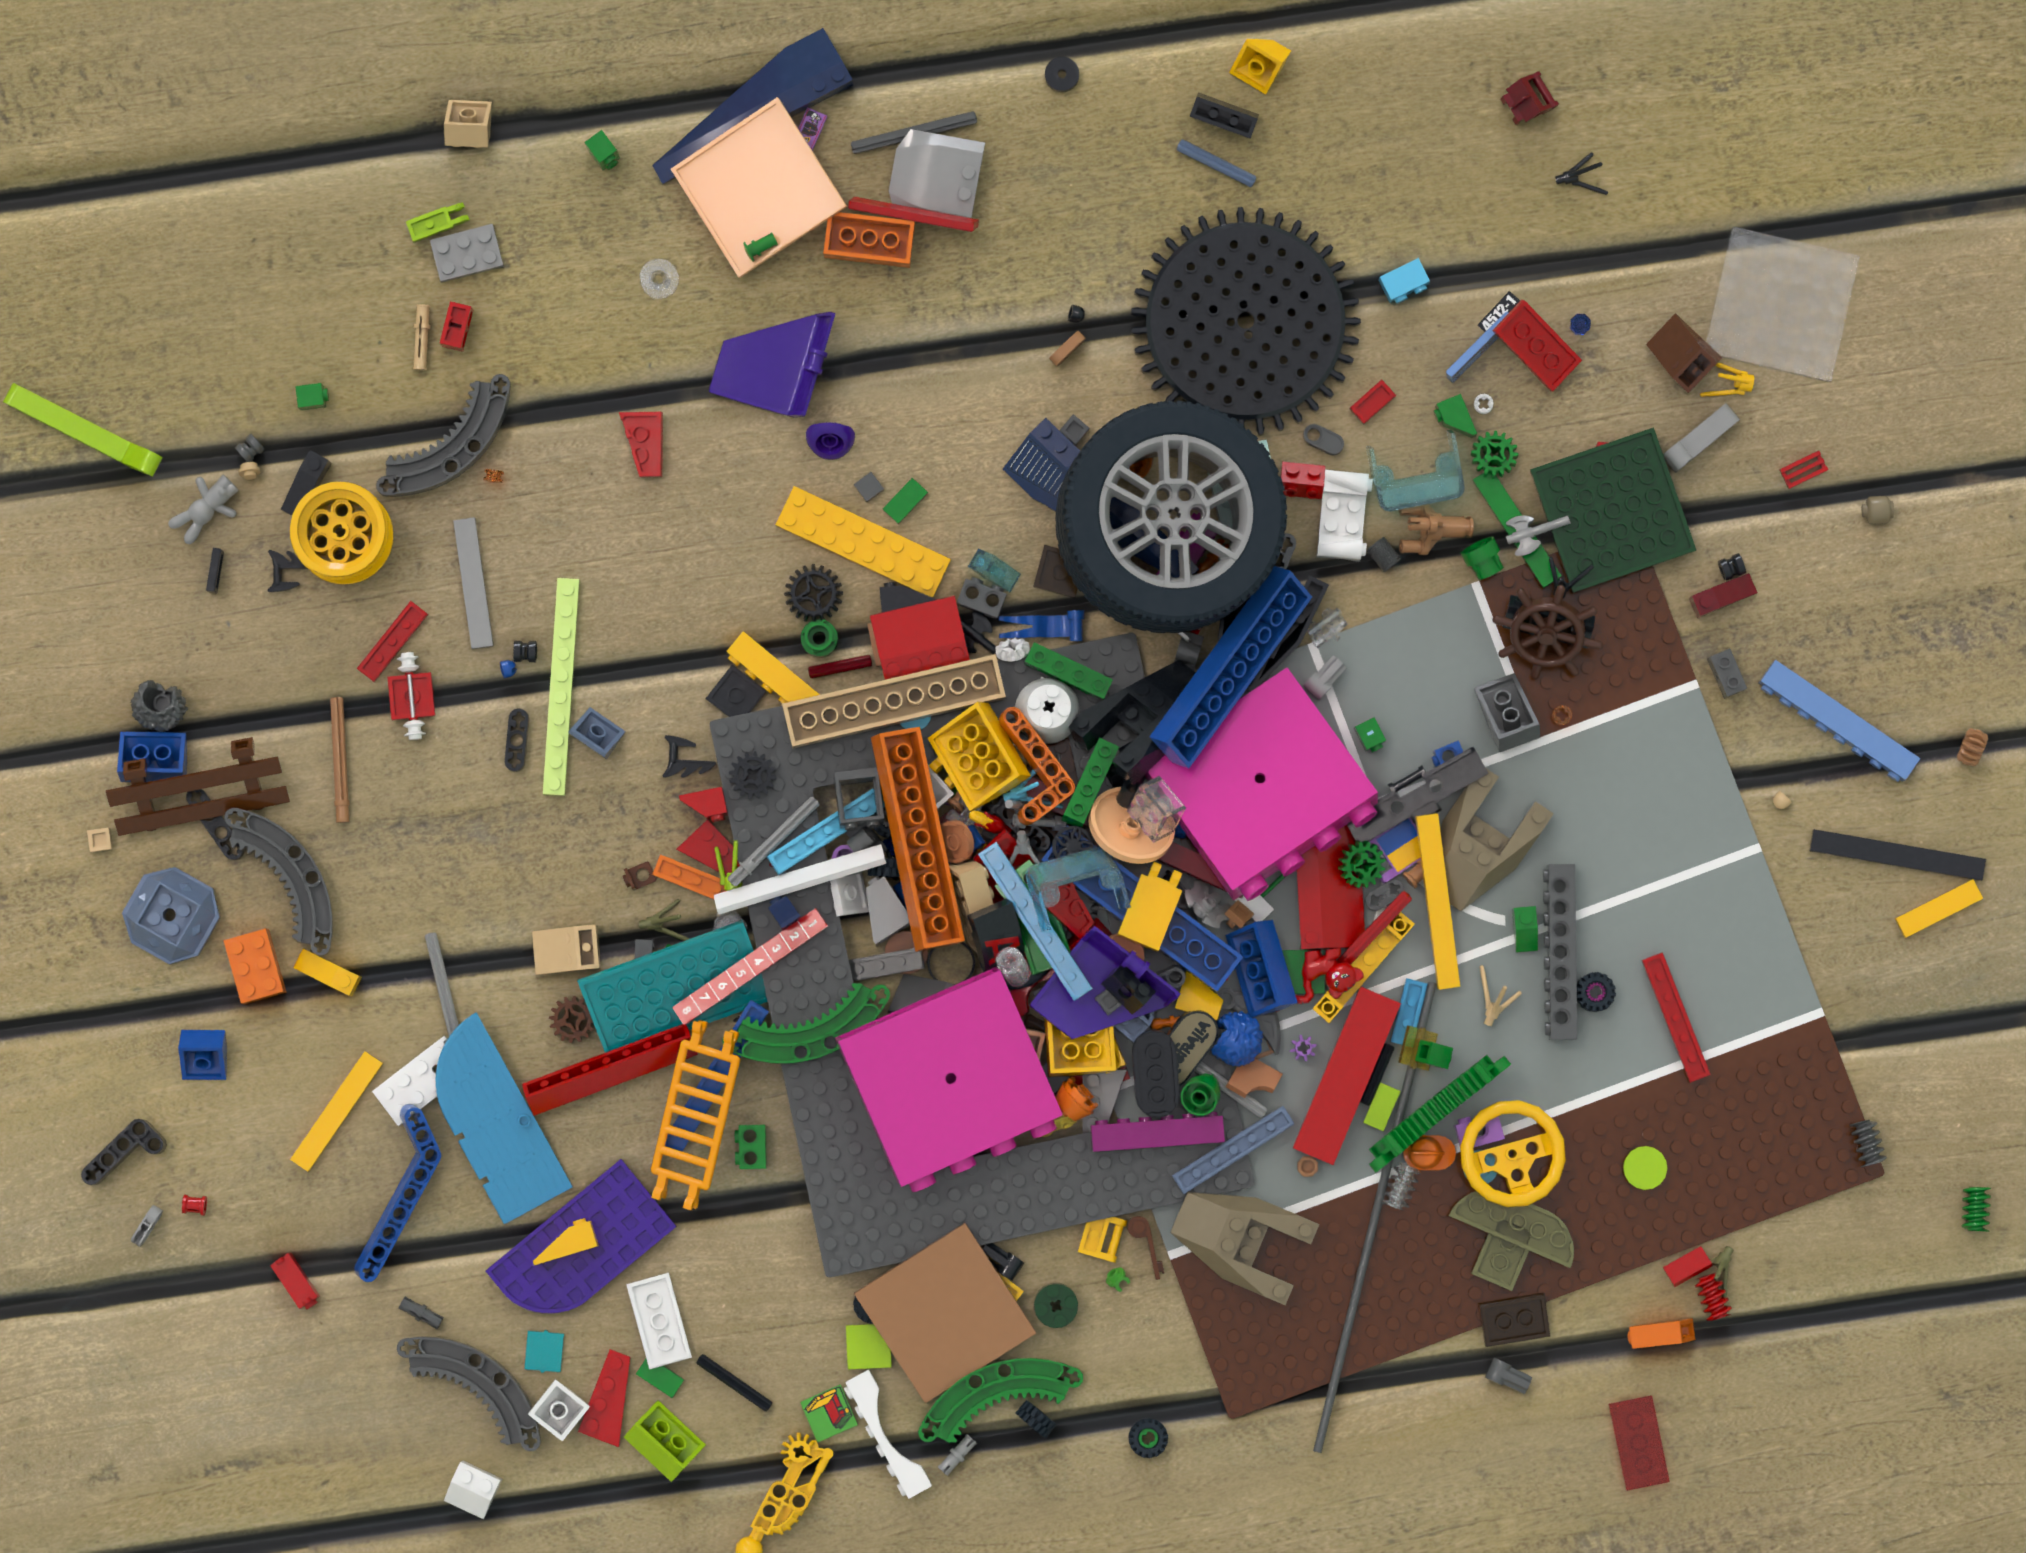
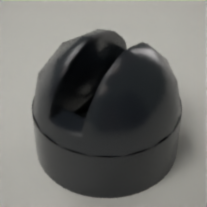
[1068,304,1085,323]

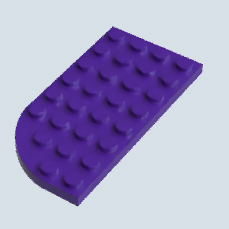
[486,1159,677,1313]

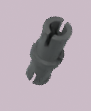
[398,1296,444,1329]

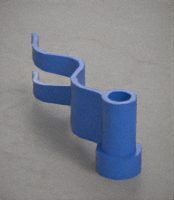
[999,610,1085,641]

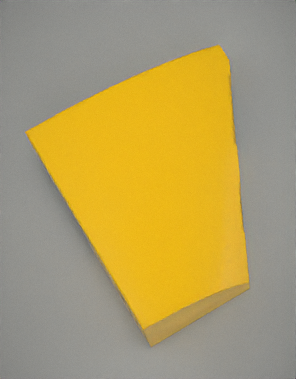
[1175,971,1224,1021]

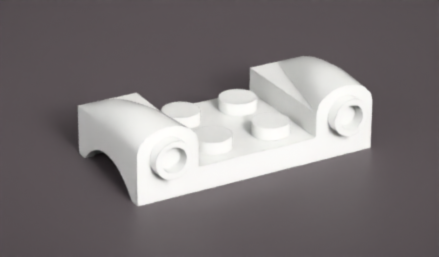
[1316,470,1373,562]

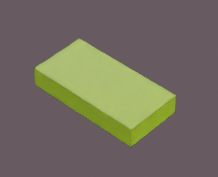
[1363,1082,1400,1131]

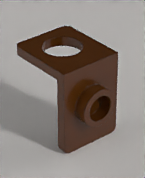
[622,861,656,891]

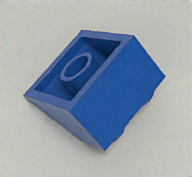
[178,1030,227,1080]

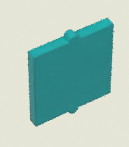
[524,1330,564,1373]

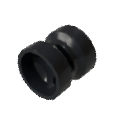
[1718,553,1746,581]
[513,640,537,663]

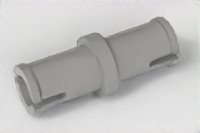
[938,1434,977,1476]

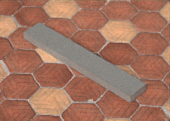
[453,517,494,649]

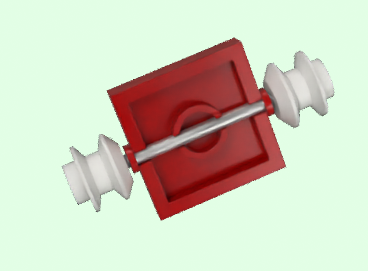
[387,652,436,740]

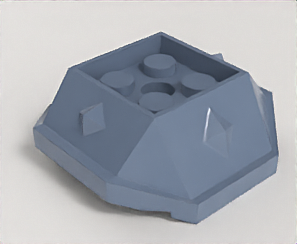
[122,867,220,965]

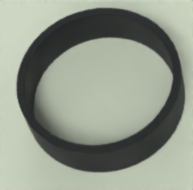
[927,942,975,985]

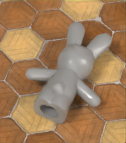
[168,474,239,544]

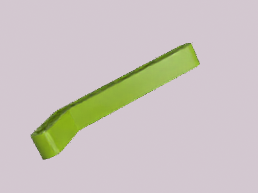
[3,383,163,477]

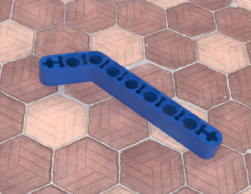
[354,1104,441,1282]

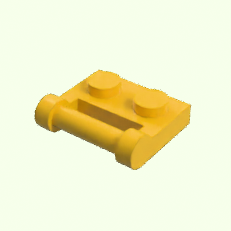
[1078,1217,1128,1263]

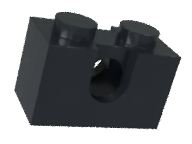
[1101,963,1156,1014]

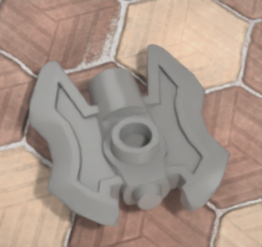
[1185,881,1231,928]

